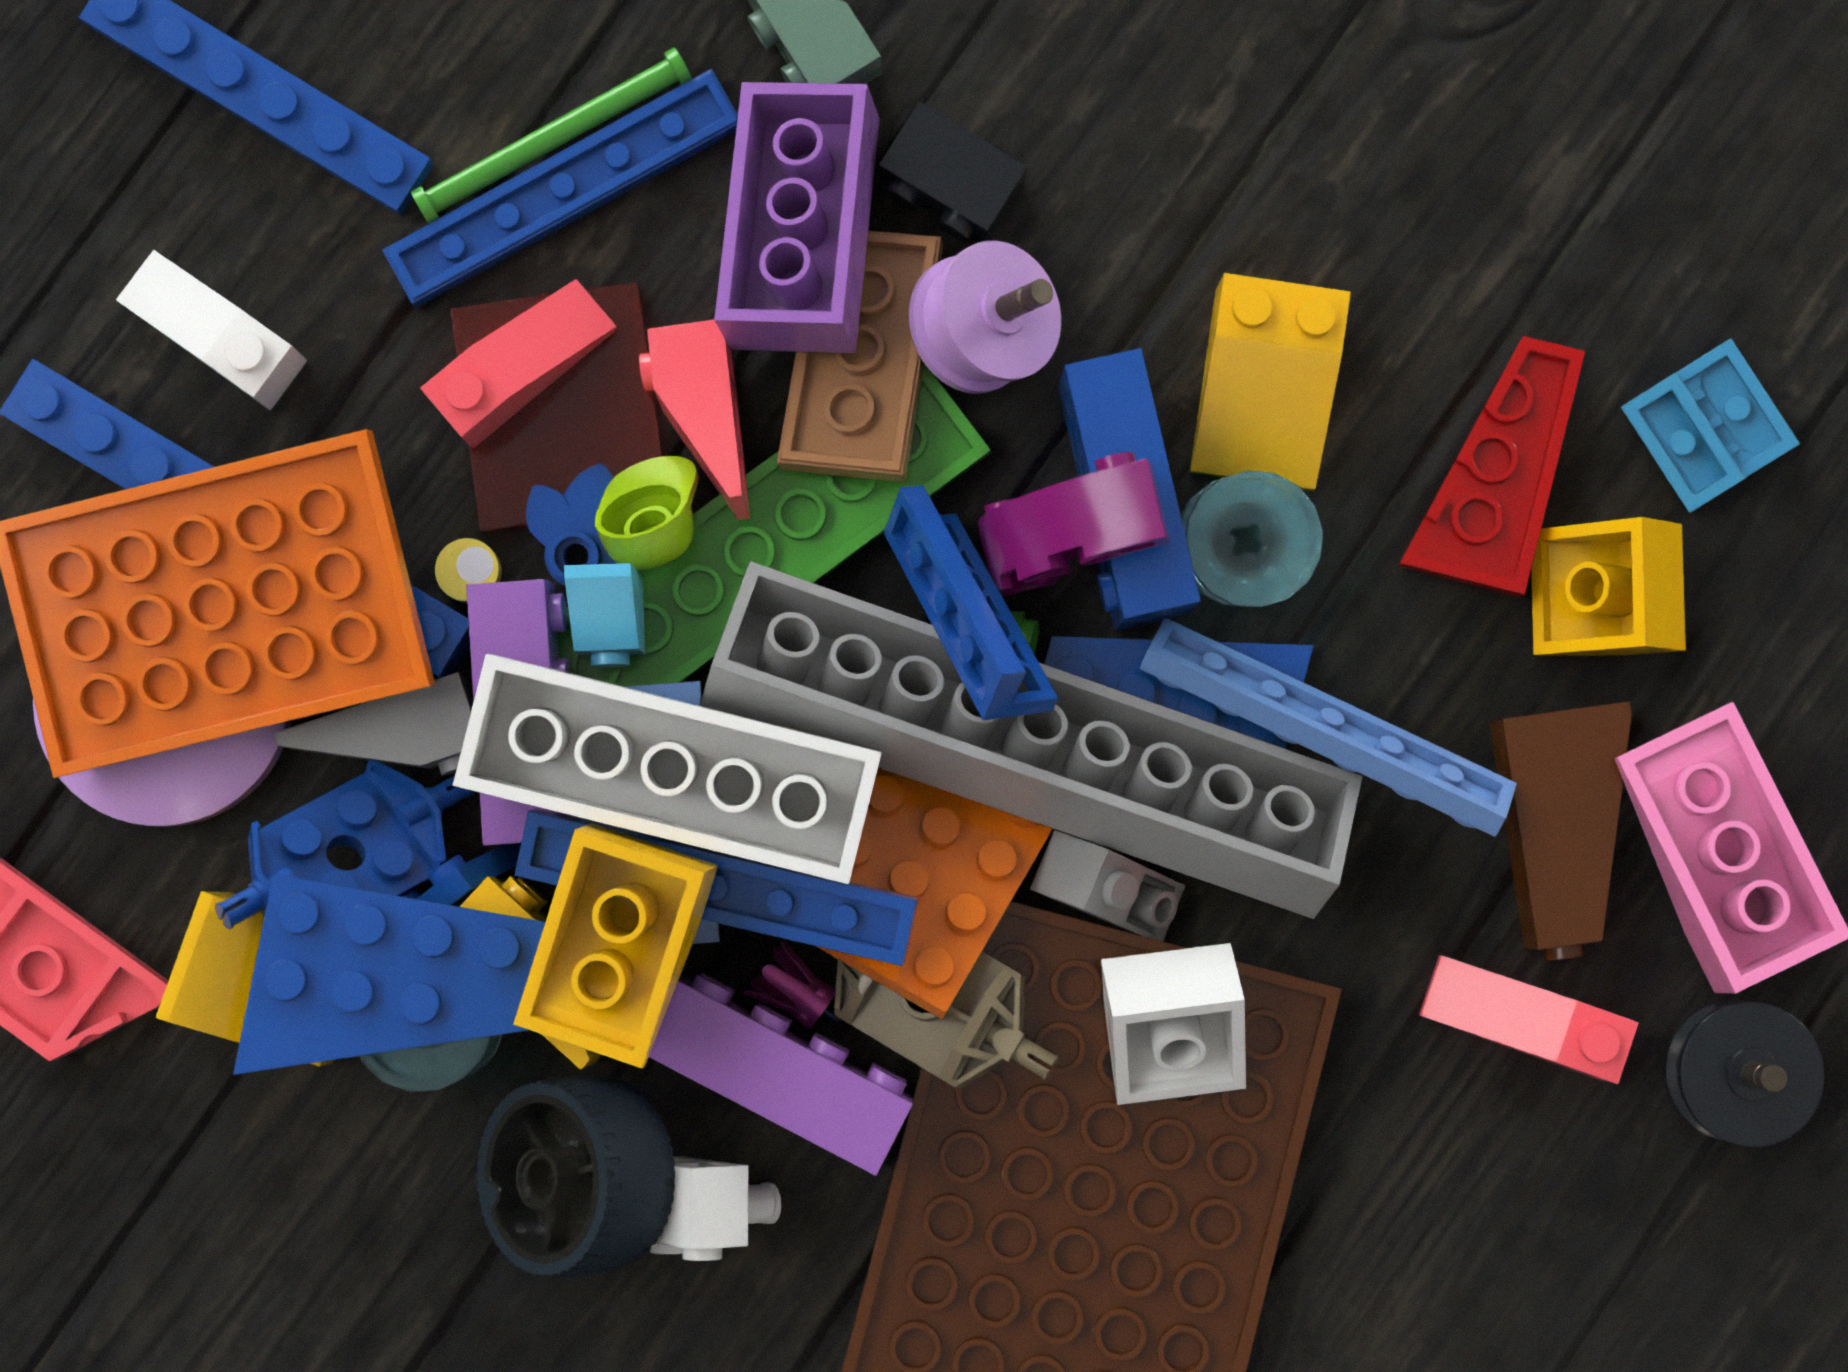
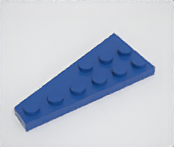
[233,874,545,1075]

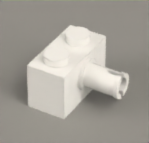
[650,1156,781,1261]

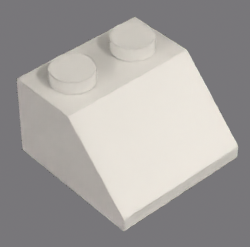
[1101,943,1246,1105]

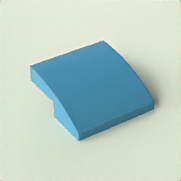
[1621,338,1800,513]

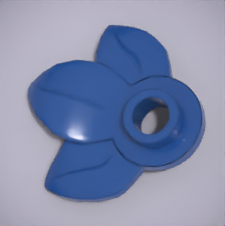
[525,463,617,586]

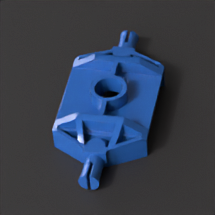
[215,760,474,929]

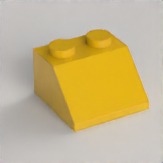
[1531,517,1686,656]

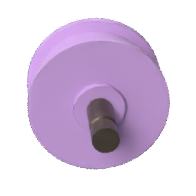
[909,241,1061,394]

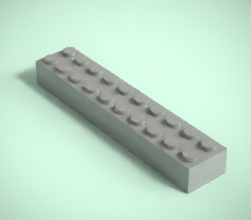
[700,561,1363,919]

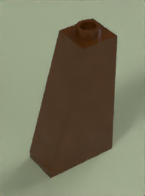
[1489,701,1632,961]

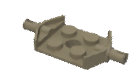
[832,952,1059,1089]

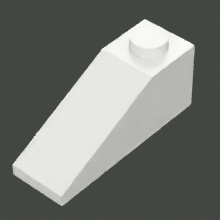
[116,250,308,410]

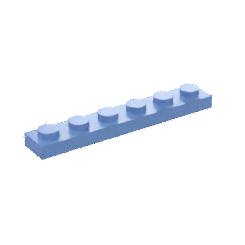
[1139,618,1517,837]

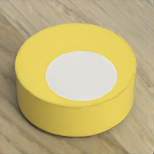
[435,538,502,603]

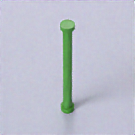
[411,47,692,224]

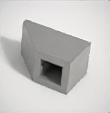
[1030,830,1185,942]

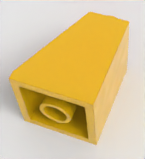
[155,891,334,1066]

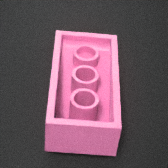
[1614,702,1848,994]

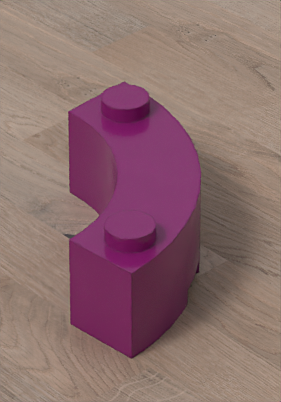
[977,452,1170,597]

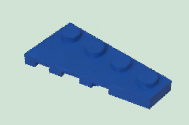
[1044,636,1314,749]

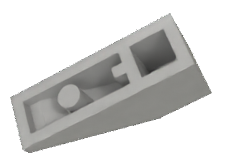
[273,672,474,776]

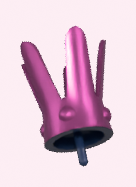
[743,939,840,1030]

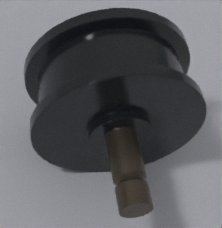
[1663,1000,1824,1147]

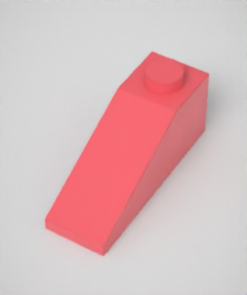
[420,279,618,449]
[639,319,751,520]
[1419,955,1639,1084]

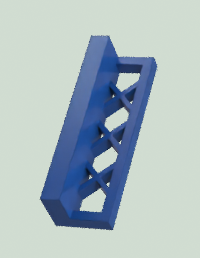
[884,485,1058,720]

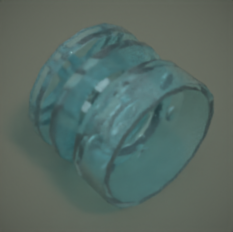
[1181,470,1323,607]

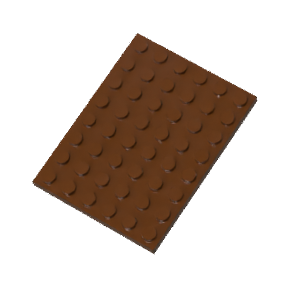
[841,902,1342,1372]

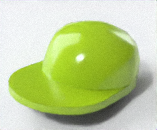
[595,456,699,570]

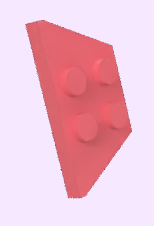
[0,857,169,1061]

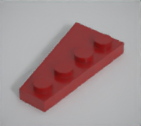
[1397,336,1585,598]

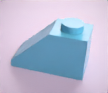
[564,563,645,667]

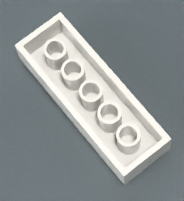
[453,654,882,884]

